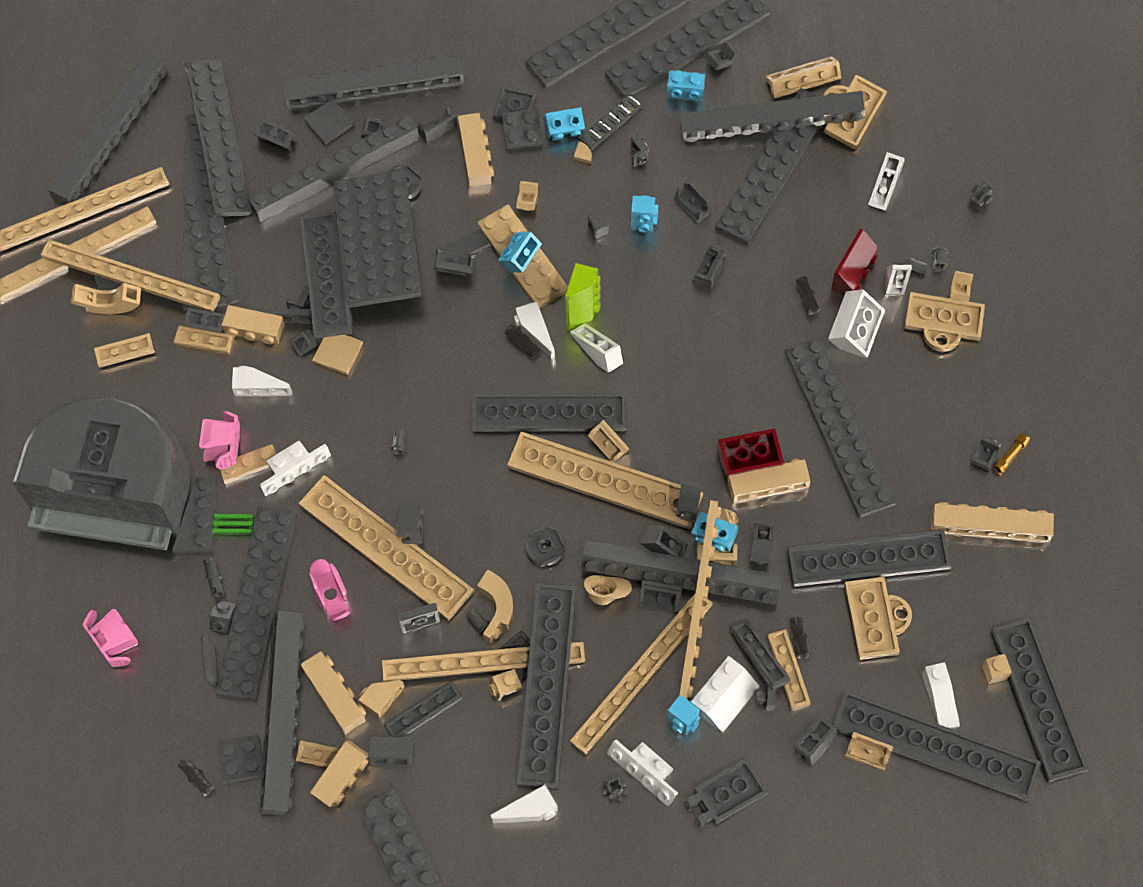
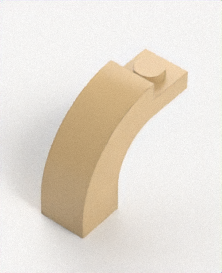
[71,283,141,314]
[477,569,514,644]

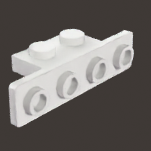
[260,441,331,496]
[607,740,678,806]

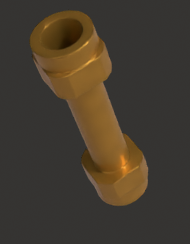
[993,433,1030,473]

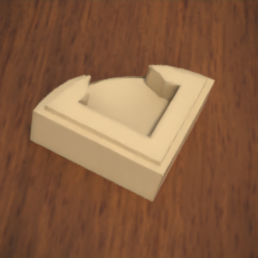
[574,141,592,164]

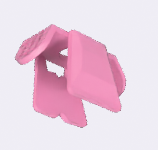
[199,411,241,469]
[309,559,350,621]
[82,609,138,667]

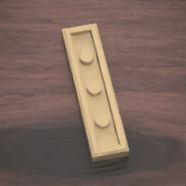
[766,629,811,711]

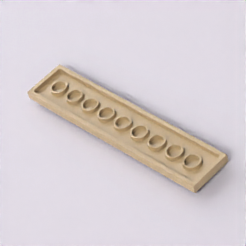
[507,432,704,530]
[299,475,474,621]

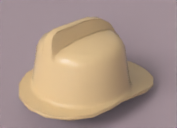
[584,575,632,605]

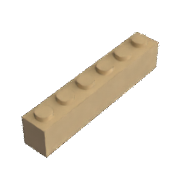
[931,502,1054,542]

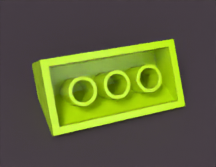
[565,263,601,331]

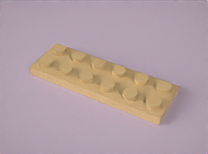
[477,205,568,309]

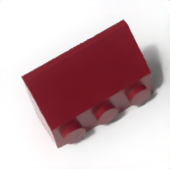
[831,229,879,296]
[717,428,785,476]

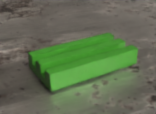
[212,514,254,535]

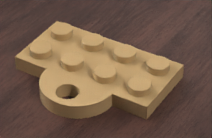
[823,74,887,149]
[904,292,985,352]
[844,577,912,660]

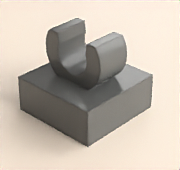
[756,685,776,711]

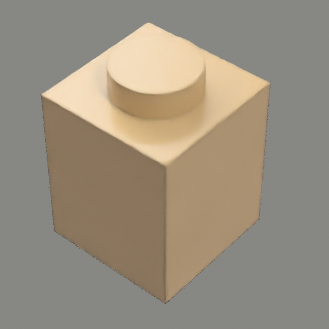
[982,654,1012,685]

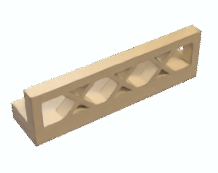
[765,56,842,98]

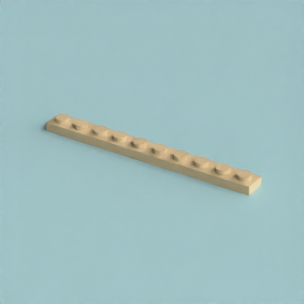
[0,167,169,252]
[0,206,157,301]
[41,239,220,312]
[680,500,721,699]
[570,593,713,756]
[382,642,585,682]

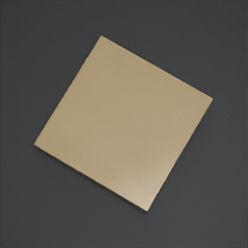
[312,335,363,376]

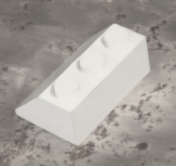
[828,289,885,358]
[691,656,759,733]

